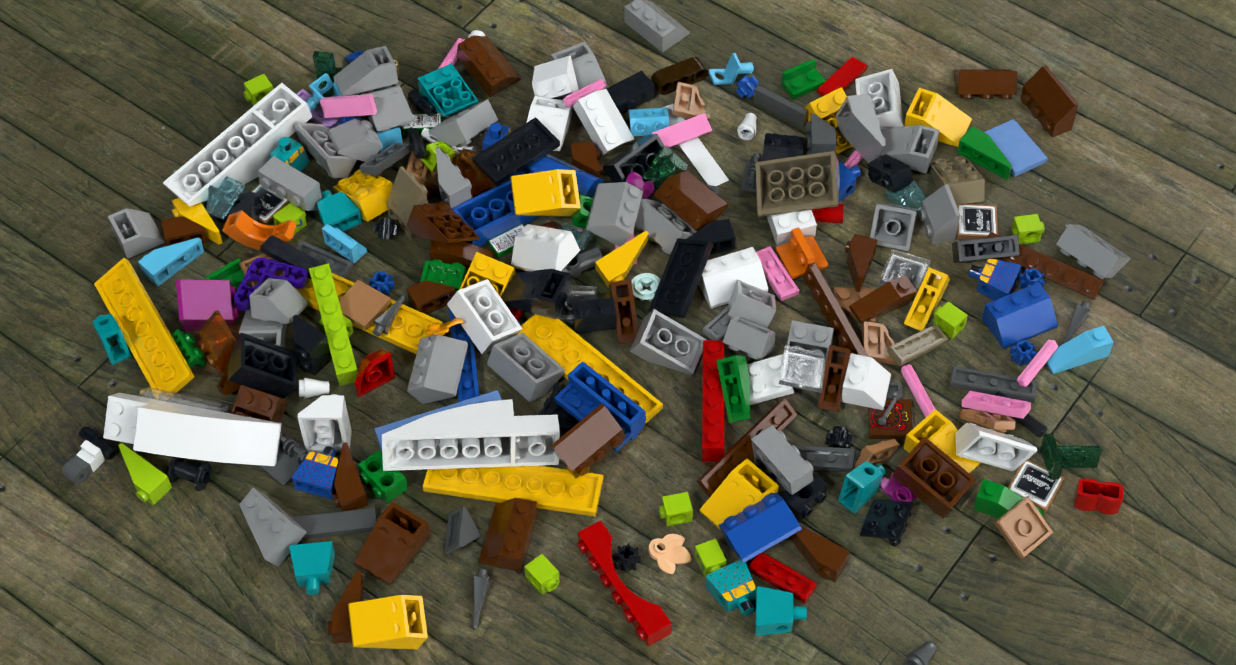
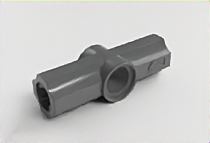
[562,246,603,279]

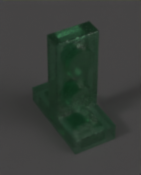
[313,51,342,97]
[642,146,689,190]
[1040,434,1102,479]

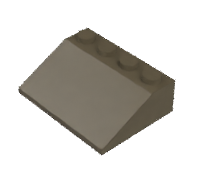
[756,151,840,217]

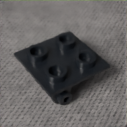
[860,499,914,547]

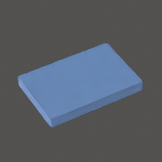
[984,119,1048,177]

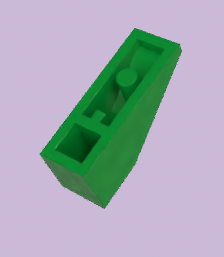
[957,126,1012,180]
[716,355,750,423]
[973,479,1044,518]

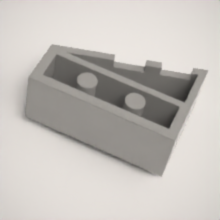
[751,425,814,495]
[239,487,307,567]

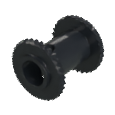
[167,457,211,491]

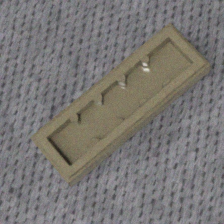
[887,324,948,367]

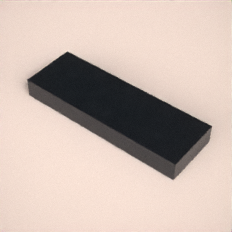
[260,235,323,280]

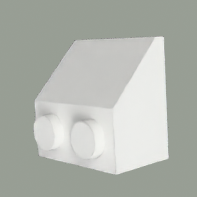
[532,56,579,100]
[767,210,817,246]
[841,354,891,410]

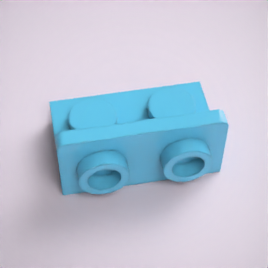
[629,107,669,136]
[322,224,367,264]

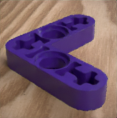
[234,258,309,311]

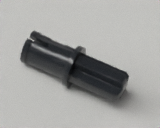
[408,89,435,116]
[79,427,118,460]

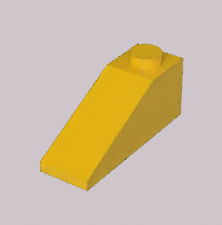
[172,198,223,245]
[595,230,649,288]
[904,267,950,331]

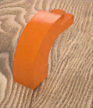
[222,210,297,250]

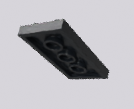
[472,117,560,187]
[648,238,713,319]

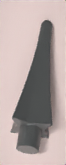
[373,294,407,336]
[1061,301,1090,345]
[472,569,490,629]

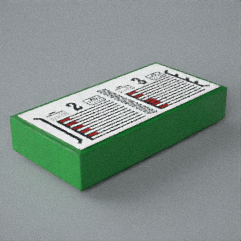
[403,113,442,134]
[488,224,524,258]

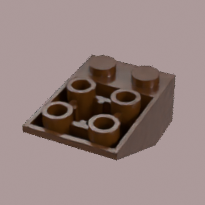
[406,202,480,243]
[231,385,288,423]
[354,502,430,585]

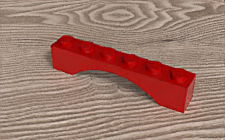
[702,340,724,462]
[576,520,672,646]

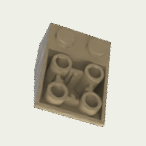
[929,156,985,205]
[386,166,429,240]

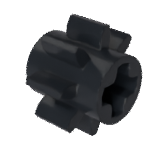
[373,218,399,240]
[825,426,853,448]
[613,543,641,573]

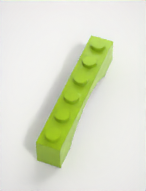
[309,263,358,386]

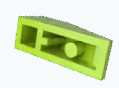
[118,443,172,506]

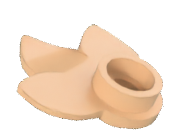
[648,534,691,574]

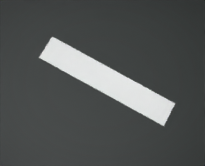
[663,104,729,186]

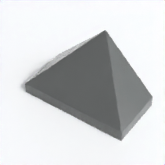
[444,507,481,554]

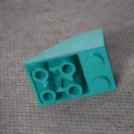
[418,63,479,117]

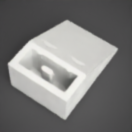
[527,96,572,151]

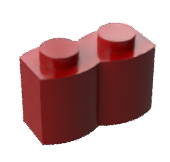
[1073,478,1124,515]

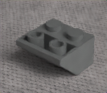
[805,114,836,155]

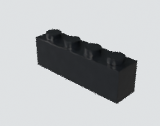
[606,71,655,115]

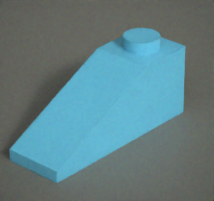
[138,238,204,287]
[1046,326,1114,374]

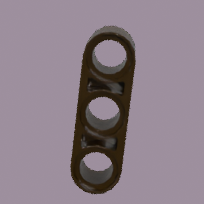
[651,56,708,95]

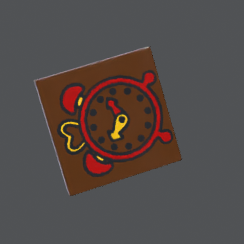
[868,399,913,439]

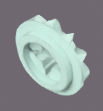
[632,273,661,302]

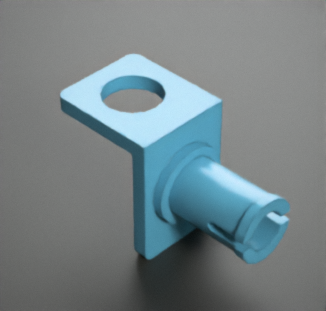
[708,53,754,85]
[305,73,333,112]
[377,127,403,153]

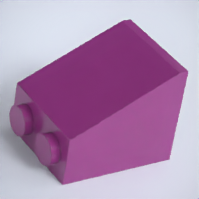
[176,280,239,332]

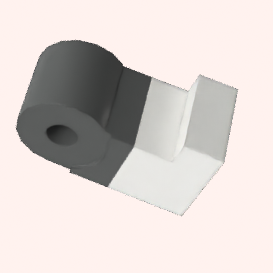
[62,440,105,485]

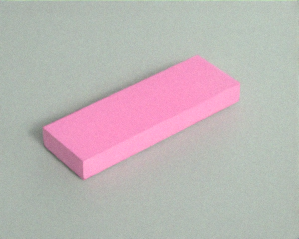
[320,94,377,118]
[652,113,712,149]
[756,246,799,301]
[962,391,1031,419]

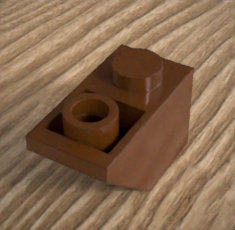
[570,141,603,178]

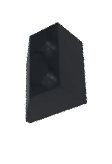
[762,133,805,161]
[569,292,616,333]
[293,315,332,376]

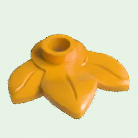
[425,318,464,337]

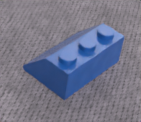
[982,283,1058,349]
[719,492,802,563]

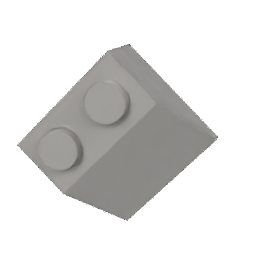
[327,119,382,162]
[919,184,960,244]
[870,202,917,251]
[727,279,776,328]

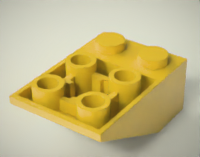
[804,87,853,155]
[904,88,972,147]
[333,169,393,222]
[510,169,581,216]
[459,252,515,297]
[904,409,981,473]
[700,459,779,530]
[348,595,428,650]

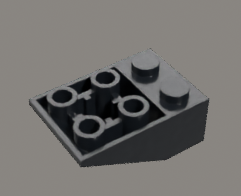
[501,269,571,319]

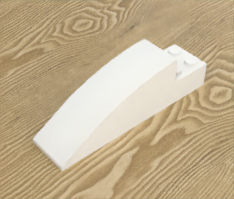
[163,83,312,206]
[103,393,282,466]
[382,399,560,471]

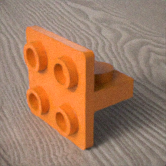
[776,227,828,279]

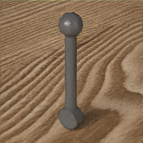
[878,391,902,425]

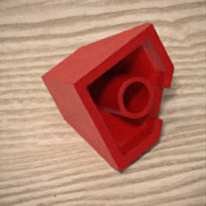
[354,349,395,398]

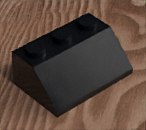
[603,134,676,184]
[228,333,297,399]

